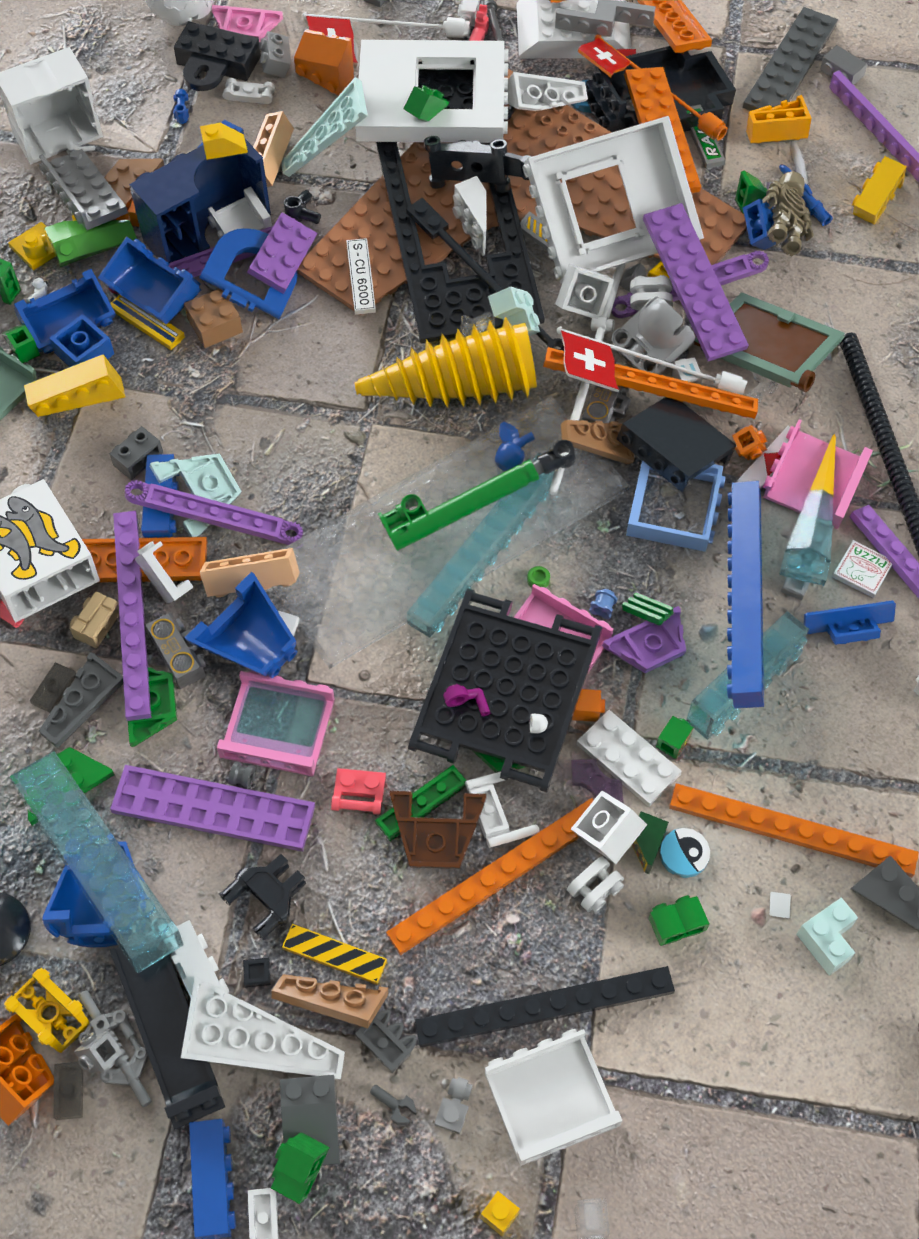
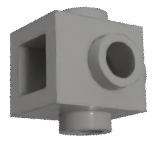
[74,1031,123,1073]

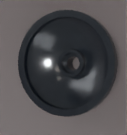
[0,893,31,966]

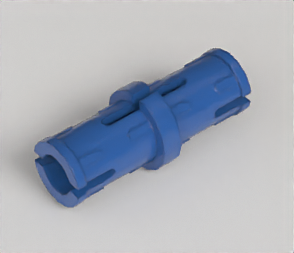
[801,190,833,226]

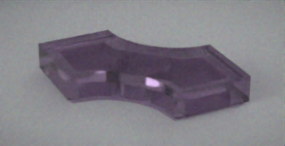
[571,759,624,804]

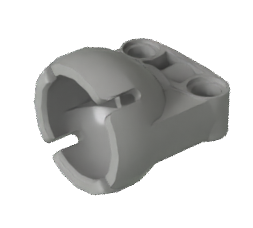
[612,296,696,375]

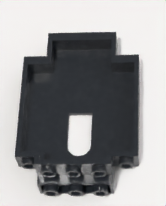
[585,46,736,133]

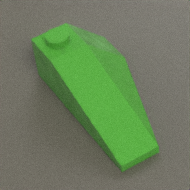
[44,220,137,267]

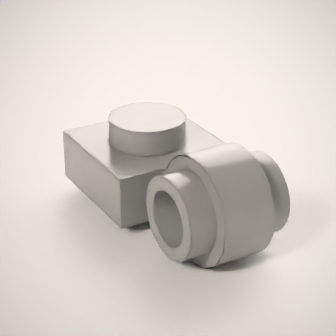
[434,1077,473,1134]

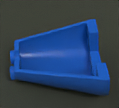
[184,572,297,679]
[42,841,149,948]

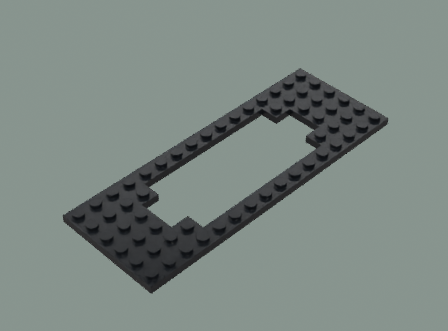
[376,60,545,344]

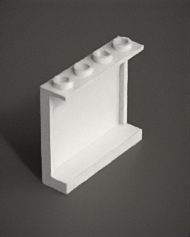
[485,1029,622,1166]

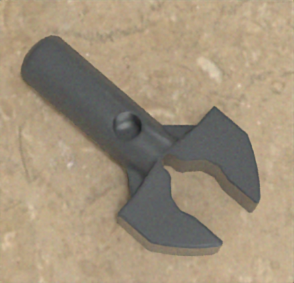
[370,1085,416,1125]

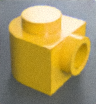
[21,230,48,259]

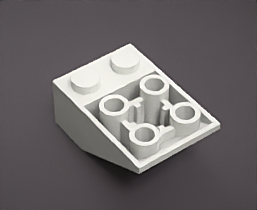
[452,176,486,256]

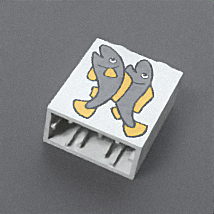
[0,479,100,623]

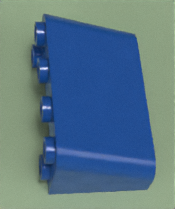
[98,237,202,324]

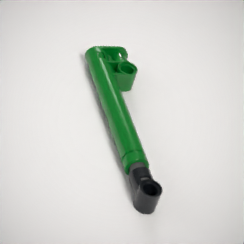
[377,440,576,551]

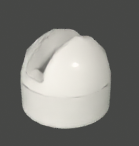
[530,714,548,734]

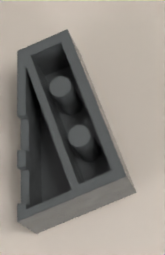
[850,855,919,931]

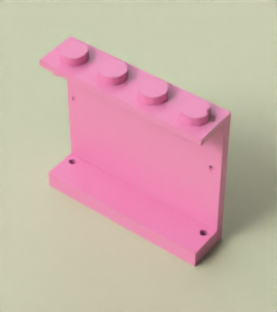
[762,419,873,529]

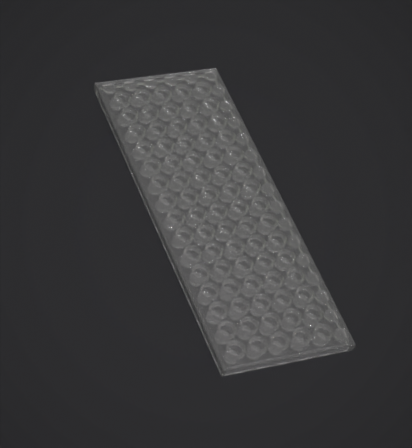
[271,396,629,669]

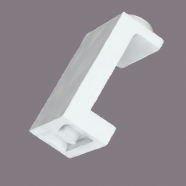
[207,187,272,239]
[135,541,193,604]

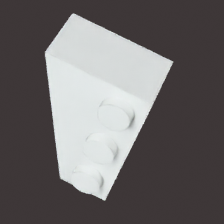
[161,920,229,998]

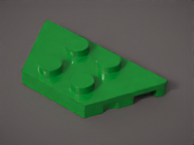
[128,667,177,747]
[26,747,115,826]

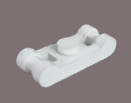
[222,78,275,104]

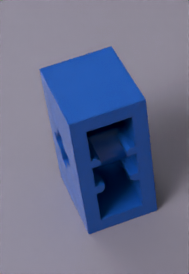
[743,199,776,250]

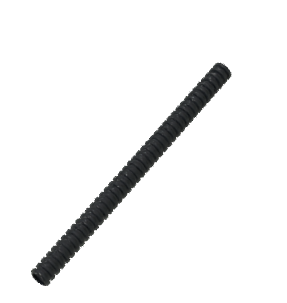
[839,332,919,557]

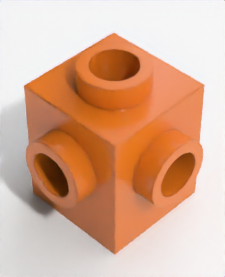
[732,425,768,460]

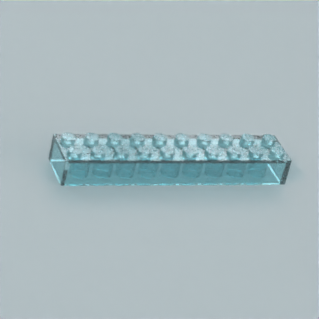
[10,751,184,974]

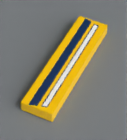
[110,295,185,350]

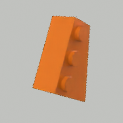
[294,29,354,96]
[0,1013,56,1126]

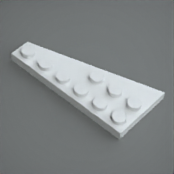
[181,977,345,1080]

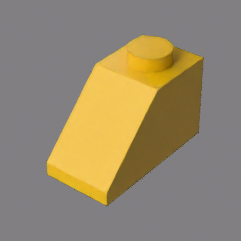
[200,123,248,160]

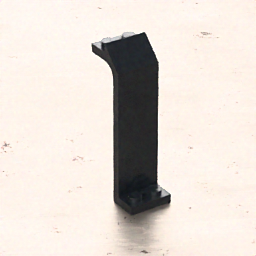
[110,929,225,1130]

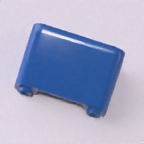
[14,269,116,354]

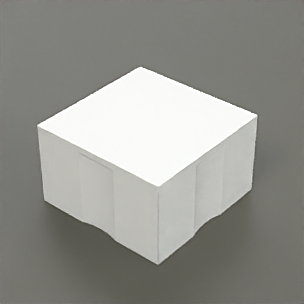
[0,47,103,165]

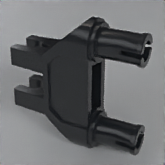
[219,854,306,941]

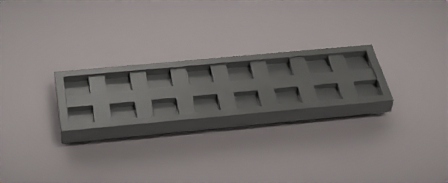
[742,7,838,111]

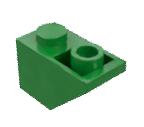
[403,85,449,122]
[2,324,40,363]

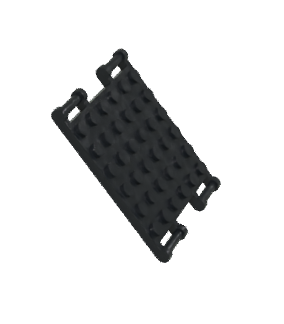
[408,588,603,793]

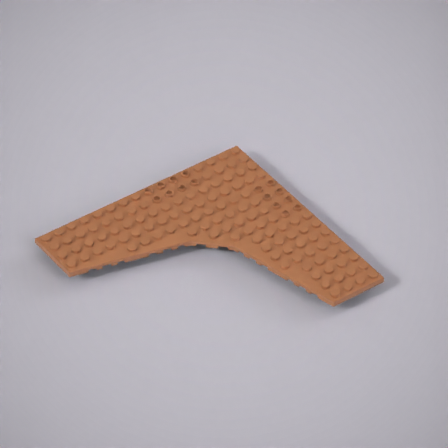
[297,69,747,315]

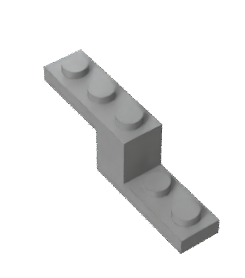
[555,0,656,37]

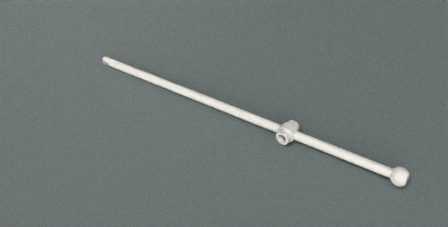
[549,264,625,495]

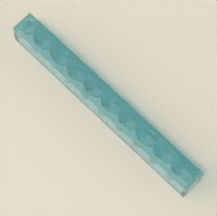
[407,452,555,638]

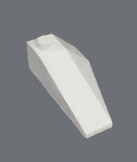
[505,72,588,111]

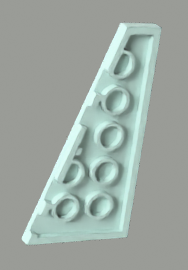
[282,77,368,177]

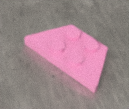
[212,5,283,42]

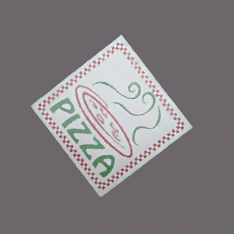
[832,540,892,598]

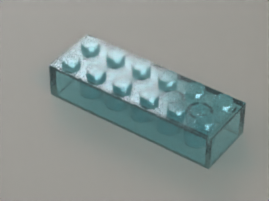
[686,611,809,740]

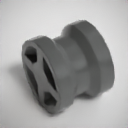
[228,761,256,789]

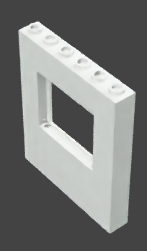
[355,40,508,143]
[523,116,704,284]

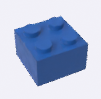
[49,314,114,367]

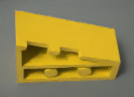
[852,156,906,224]

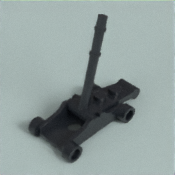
[424,105,531,193]

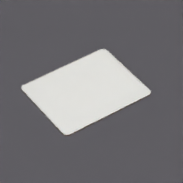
[769,892,791,918]

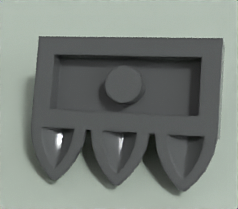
[355,1010,416,1073]

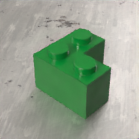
[271,1132,330,1204]

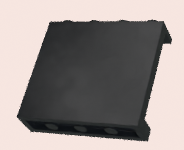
[616,397,737,492]

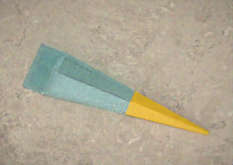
[779,434,836,586]

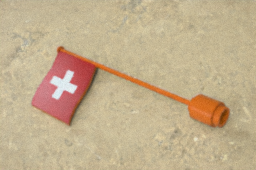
[577,34,728,141]

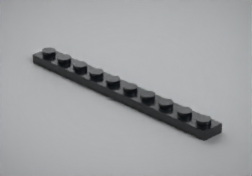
[415,966,675,1048]

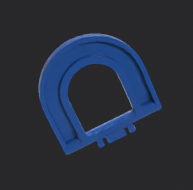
[199,228,297,319]

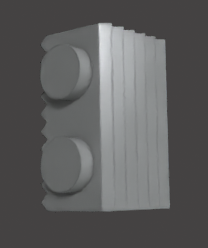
[820,45,868,85]

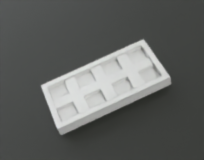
[576,710,682,807]

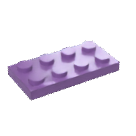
[247,212,318,294]

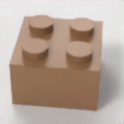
[184,289,243,348]

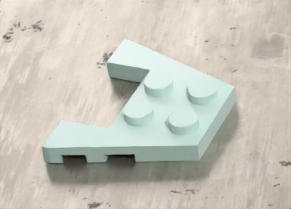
[149,454,242,537]

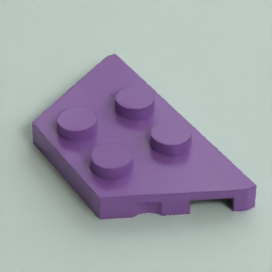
[602,606,686,673]

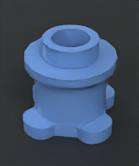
[589,589,617,619]

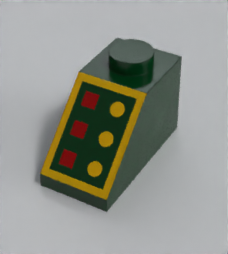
[632,811,669,874]

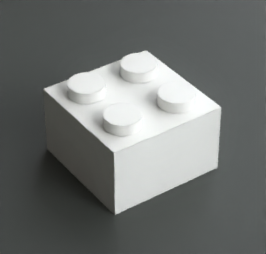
[556,264,614,318]
[571,791,647,864]

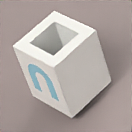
[672,357,703,385]

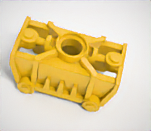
[4,967,90,1053]

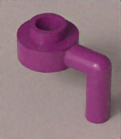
[443,684,491,716]

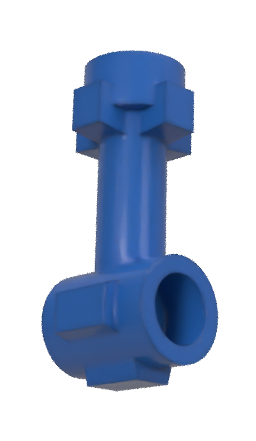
[173,89,189,124]

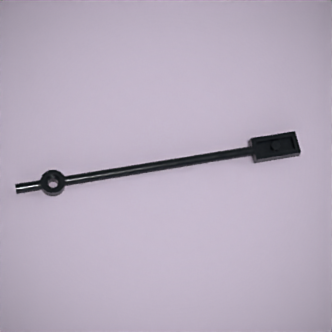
[406,198,564,351]

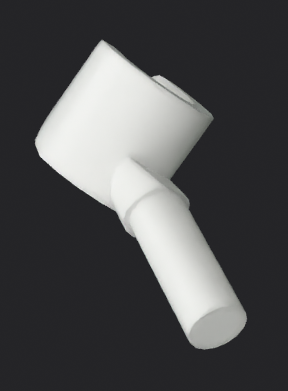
[66,141,95,154]

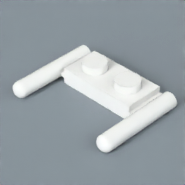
[465,768,540,848]

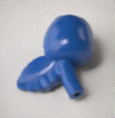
[495,422,535,471]

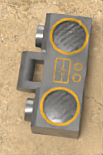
[582,385,631,423]
[146,613,206,689]

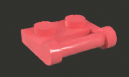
[331,768,386,815]

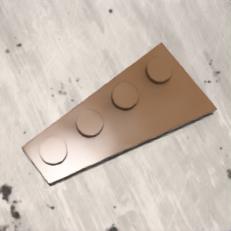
[561,420,635,465]
[271,974,388,1028]

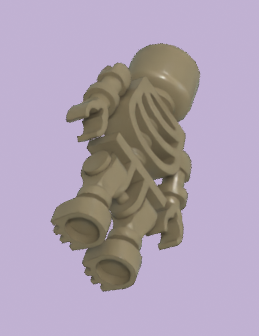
[762,171,813,257]

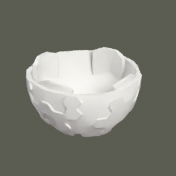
[145,0,215,26]

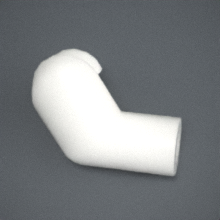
[26,278,47,304]

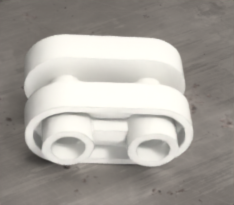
[630,275,673,310]
[567,856,624,912]

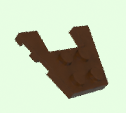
[390,791,487,869]

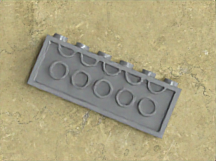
[39,149,128,230]

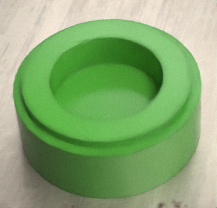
[527,566,550,588]

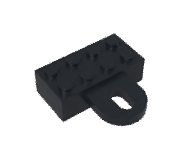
[174,21,261,91]

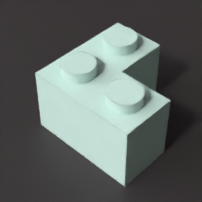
[488,287,540,336]
[796,897,858,976]

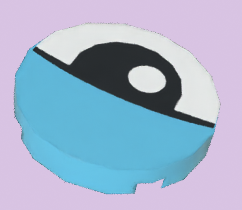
[660,828,710,878]

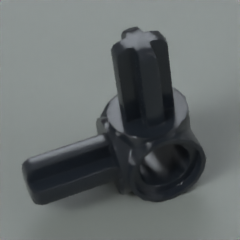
[284,190,321,224]

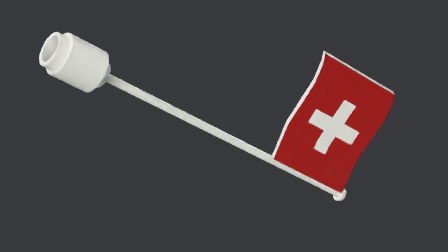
[303,12,471,65]
[557,326,747,395]

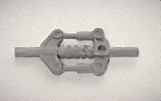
[78,990,152,1107]

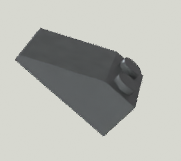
[280,1075,340,1166]

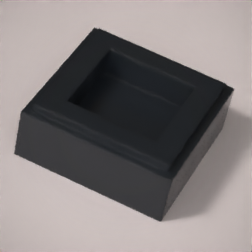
[243,957,271,988]

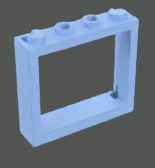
[626,460,725,552]

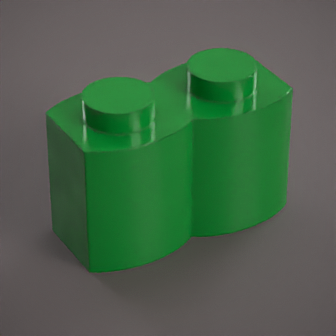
[648,895,710,946]

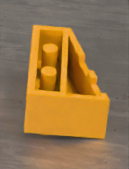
[746,95,812,143]

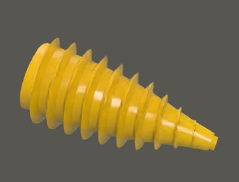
[354,317,537,408]

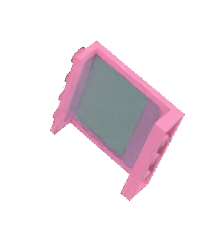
[217,671,335,776]

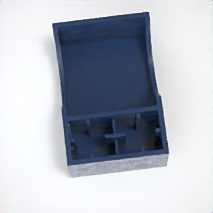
[129,128,271,263]

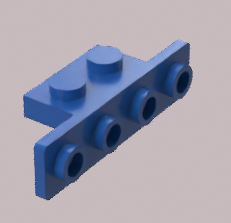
[803,600,896,645]

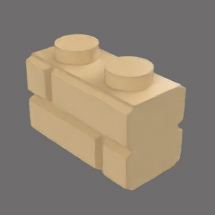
[70,591,119,648]

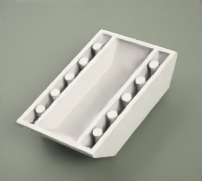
[516,0,632,59]

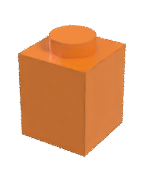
[572,689,605,722]

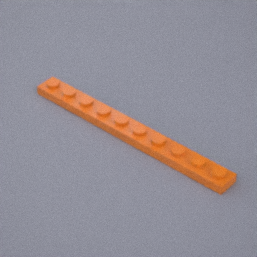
[543,347,758,419]
[669,783,919,878]
[386,798,594,956]

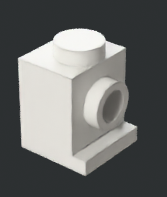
[458,0,480,26]

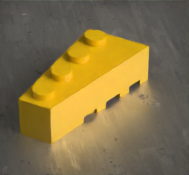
[24,355,126,417]

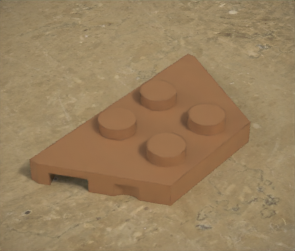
[104,158,164,210]

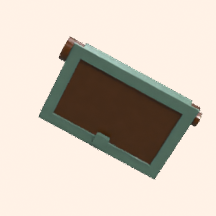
[694,292,845,392]

